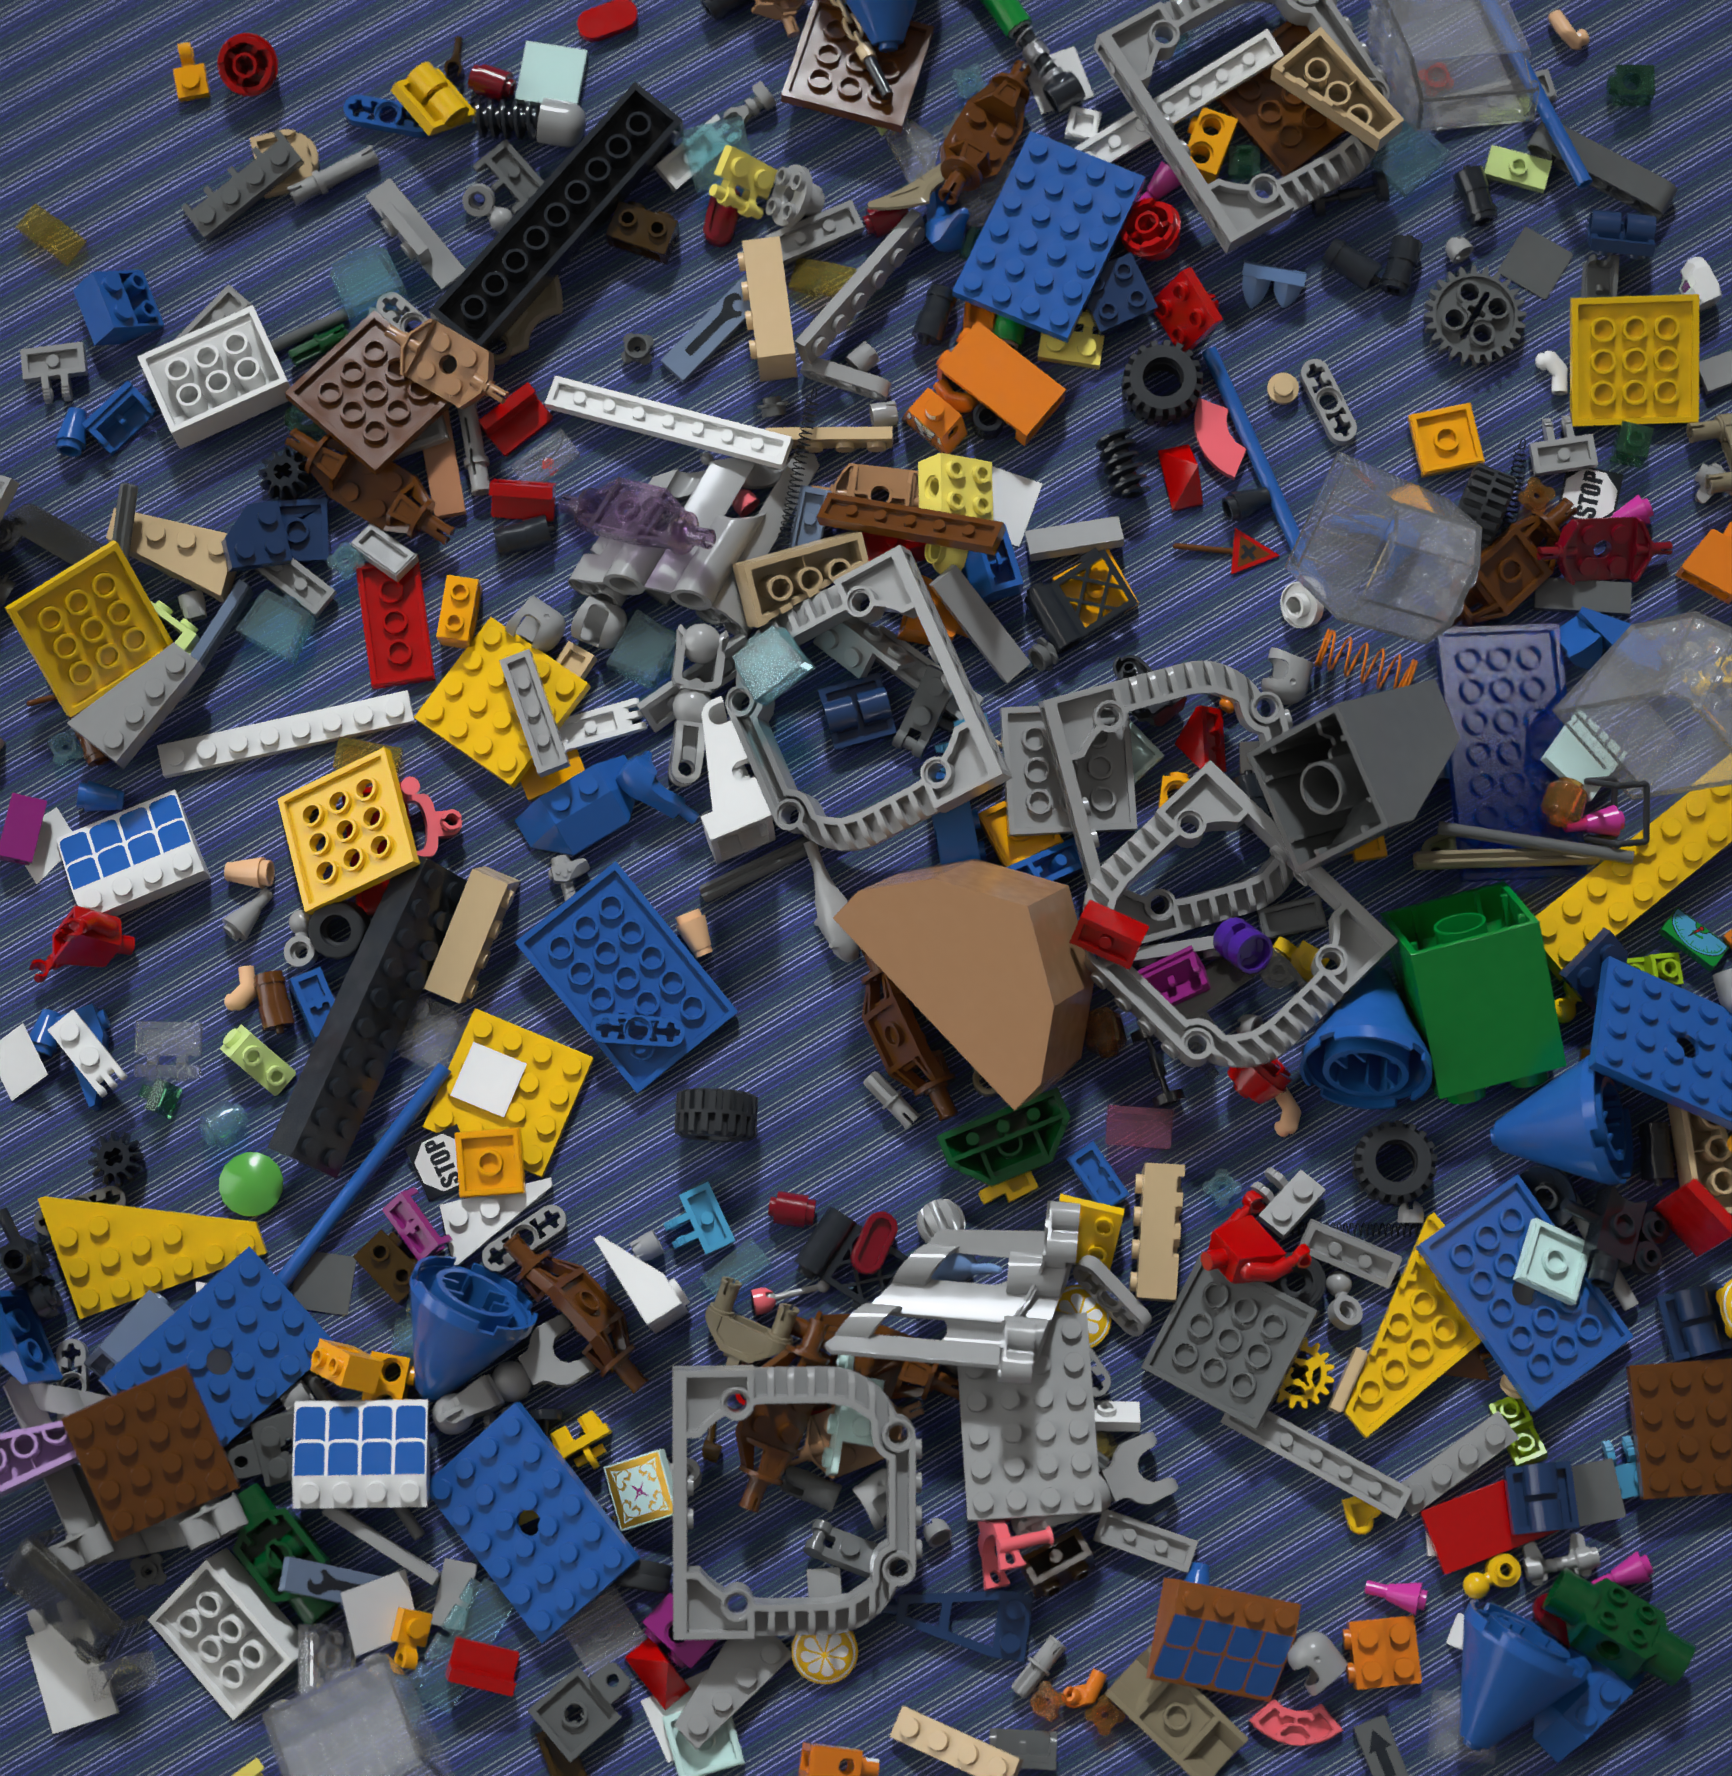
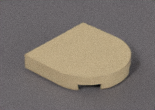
[250,129,320,199]

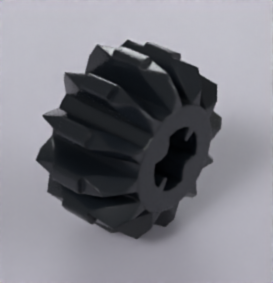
[258,448,313,500]
[88,1131,145,1187]

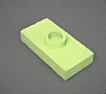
[1484,145,1552,193]

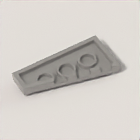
[674,1635,792,1750]

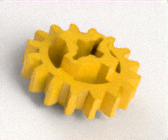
[1276,1338,1334,1409]

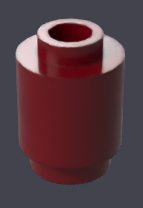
[468,64,517,102]
[862,208,909,238]
[768,1191,816,1228]

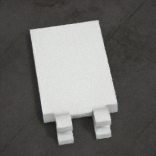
[25,1597,119,1734]

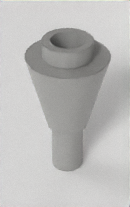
[222,888,274,941]

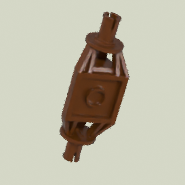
[938,60,1032,205]
[285,427,455,546]
[1426,498,1578,640]
[858,946,959,1122]
[502,1233,649,1394]
[790,1310,960,1401]
[735,1317,830,1513]

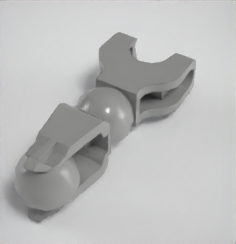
[667,623,729,787]
[432,1314,596,1435]
[1011,1432,1179,1536]

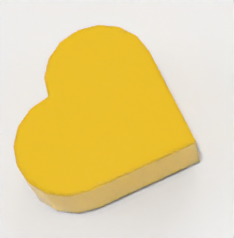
[1341,1497,1382,1535]

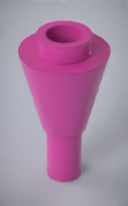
[1138,161,1181,201]
[1608,495,1654,525]
[1563,805,1625,837]
[1591,1551,1654,1586]
[1365,1580,1428,1615]

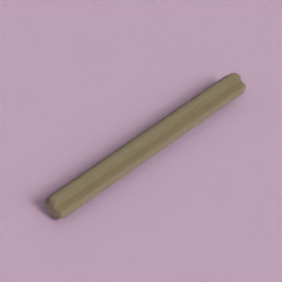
[1413,848,1600,870]

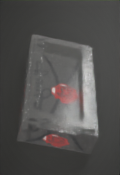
[510,429,580,482]

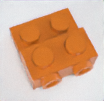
[1342,1615,1422,1690]

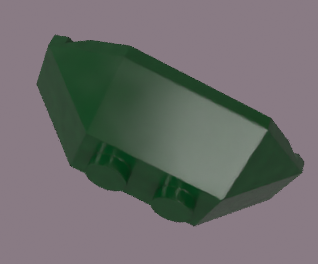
[936,1087,1070,1187]

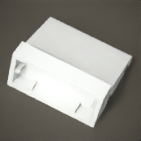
[700,696,776,864]

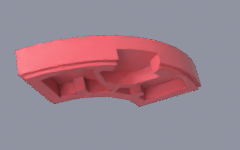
[1194,398,1246,480]
[1248,1699,1343,1746]

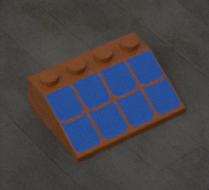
[1146,1577,1301,1702]

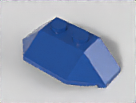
[514,755,636,856]
[1533,1648,1647,1763]

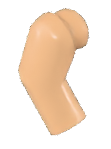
[1548,10,1590,50]
[224,965,257,1011]
[1274,1087,1301,1137]

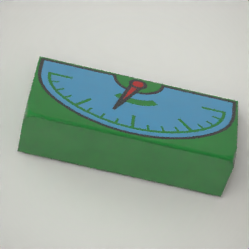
[1657,907,1729,972]

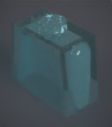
[330,243,407,320]
[235,589,316,666]
[606,609,676,689]
[733,625,816,706]

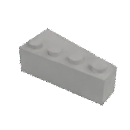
[67,642,205,769]

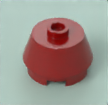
[217,33,278,96]
[1121,198,1181,262]
[1227,1059,1292,1104]

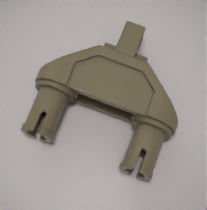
[1686,413,1732,495]
[705,1276,799,1365]

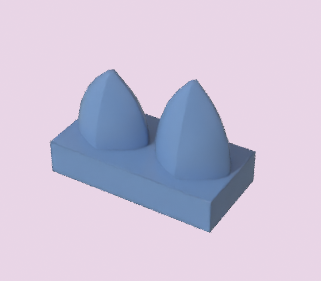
[1242,261,1307,308]

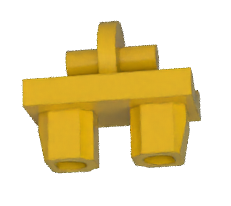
[550,1410,612,1470]

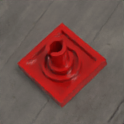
[1154,267,1224,353]

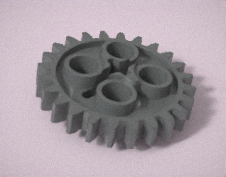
[1422,265,1527,368]

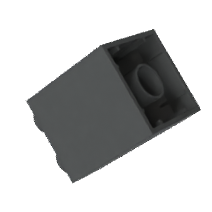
[1247,679,1460,874]

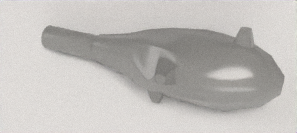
[803,840,860,963]

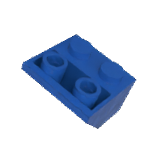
[73,270,164,346]
[961,524,1024,604]

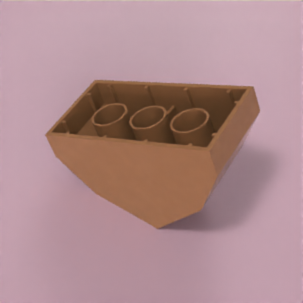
[833,859,1094,1111]

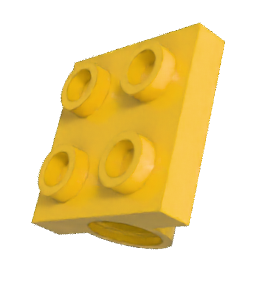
[391,62,475,136]
[1059,1194,1125,1270]

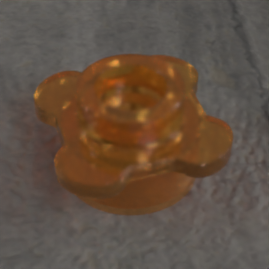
[1518,477,1555,513]
[1030,1681,1067,1721]
[1085,1695,1125,1736]

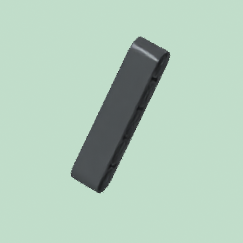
[1527,120,1677,219]

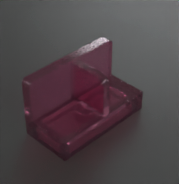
[1105,1105,1173,1150]

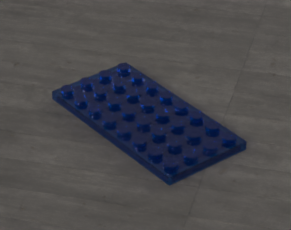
[1433,623,1588,883]

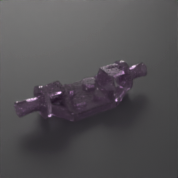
[558,477,716,555]

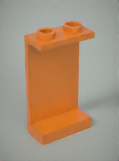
[936,321,1066,446]

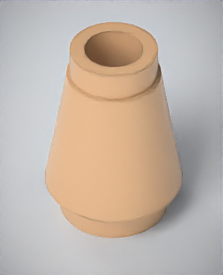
[224,857,275,889]
[675,908,713,958]

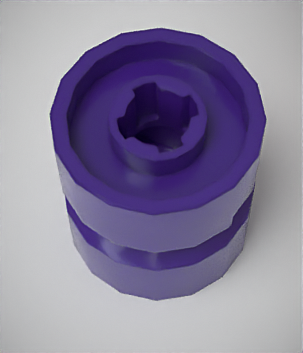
[1213,917,1273,974]

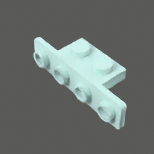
[822,1355,885,1476]

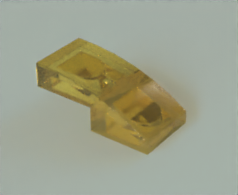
[15,203,87,267]
[788,258,857,298]

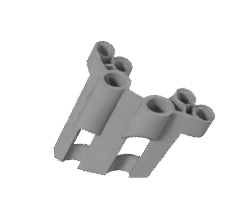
[568,453,819,638]
[824,1201,1081,1384]
[3,1376,249,1579]

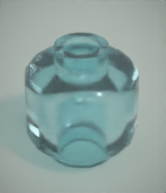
[198,1100,248,1149]

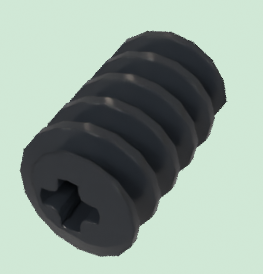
[475,98,540,140]
[1095,428,1151,499]

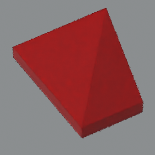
[1157,444,1203,512]
[1174,705,1226,772]
[624,1638,691,1710]

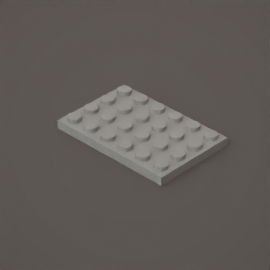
[957,1313,1102,1522]

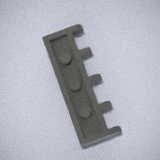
[181,129,305,241]
[473,139,544,215]

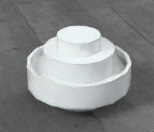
[1280,581,1324,628]

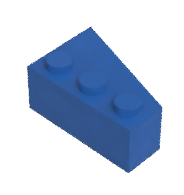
[932,771,986,864]

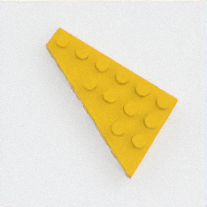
[38,1196,268,1319]
[1343,1212,1482,1438]

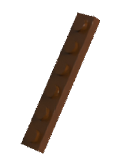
[817,492,1006,555]

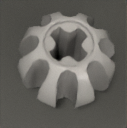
[916,1199,966,1243]

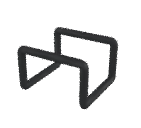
[1583,776,1650,847]

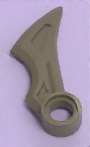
[867,155,946,210]
[493,275,563,365]

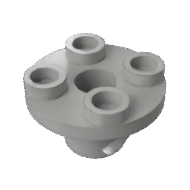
[766,165,825,228]

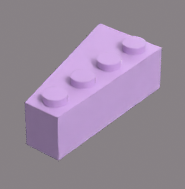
[0,1421,79,1498]

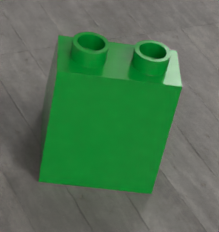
[1380,881,1567,1104]

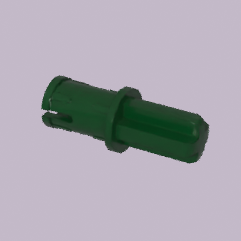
[288,324,349,367]

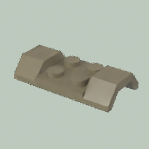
[1105,1644,1249,1776]

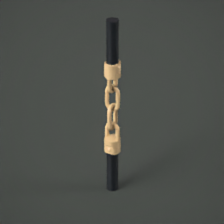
[830,0,894,100]

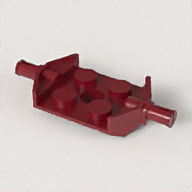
[1536,516,1673,585]

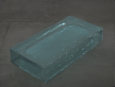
[700,1237,771,1298]

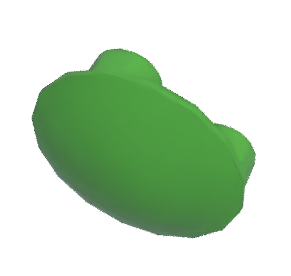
[219,1152,283,1216]

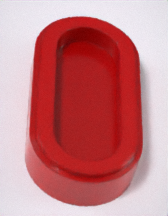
[577,0,638,42]

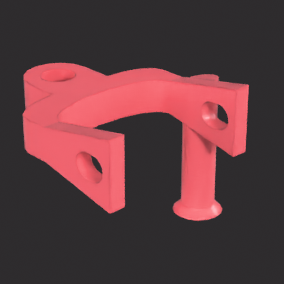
[401,776,462,859]
[977,1519,1054,1591]

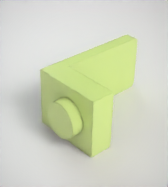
[151,600,200,654]
[220,1025,296,1096]

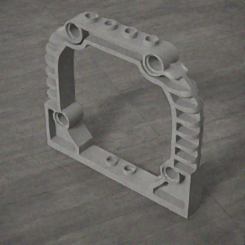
[1094,0,1390,254]
[725,545,1012,851]
[1038,661,1294,944]
[1083,760,1398,1068]
[672,1365,922,1640]

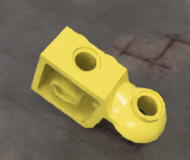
[918,453,993,575]

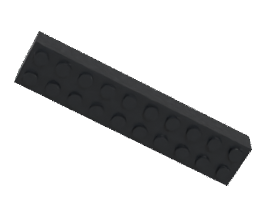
[429,82,683,351]
[267,855,467,1179]

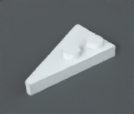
[439,1177,553,1266]

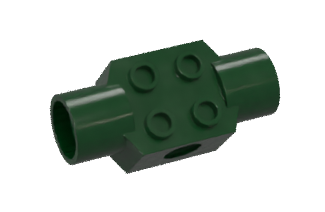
[232,1483,341,1628]
[1542,1568,1696,1686]

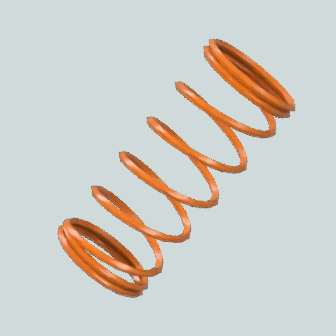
[1314,628,1418,690]

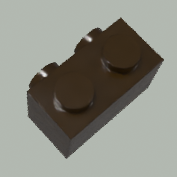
[606,201,680,265]
[353,1229,418,1306]
[1020,1526,1095,1600]

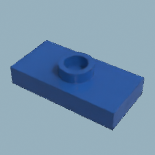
[1066,1141,1130,1206]

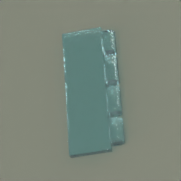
[408,1577,514,1714]

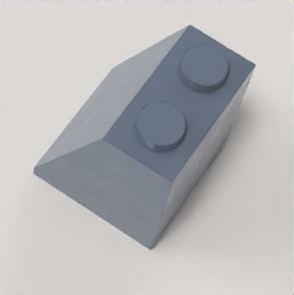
[83,1290,175,1378]

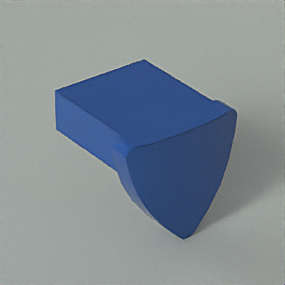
[1551,616,1603,669]

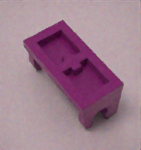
[0,793,47,866]
[1138,945,1211,1006]
[382,1187,453,1261]

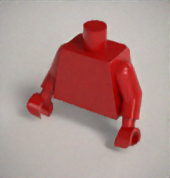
[29,906,135,983]
[1201,1190,1312,1284]

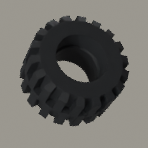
[1122,340,1203,427]
[1448,463,1516,551]
[674,1088,758,1142]
[1351,1120,1438,1206]

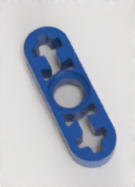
[343,95,428,138]
[591,1013,685,1048]

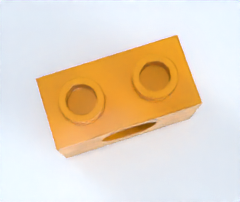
[310,1339,384,1394]

